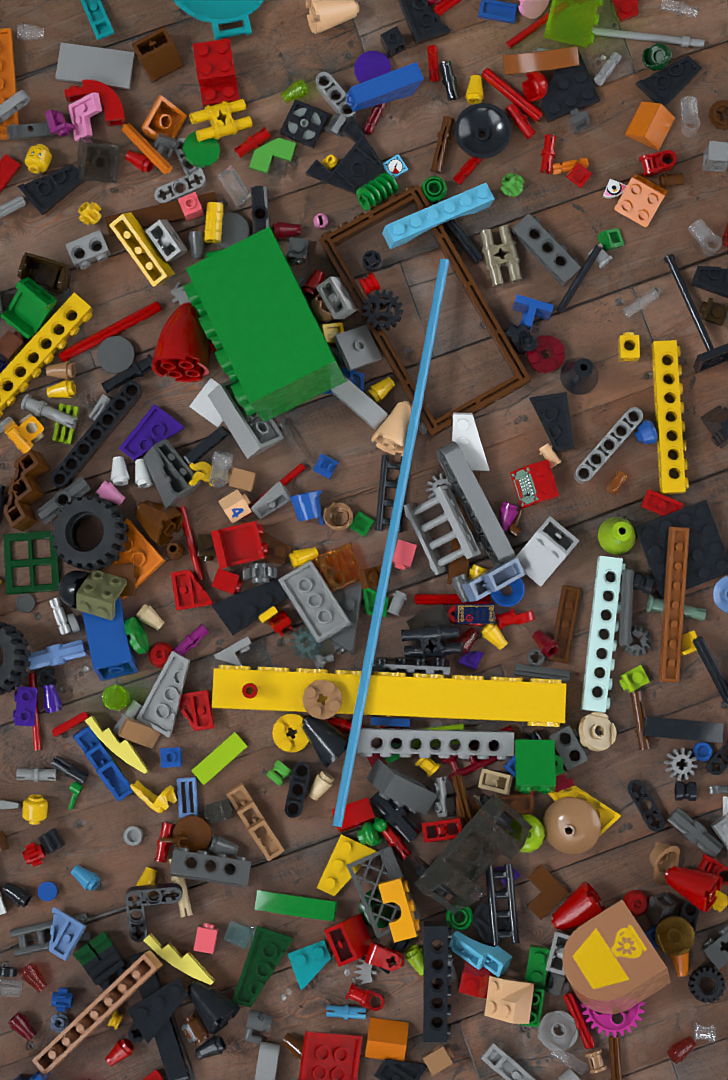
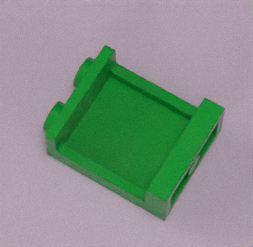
[0,277,57,339]
[514,740,556,794]

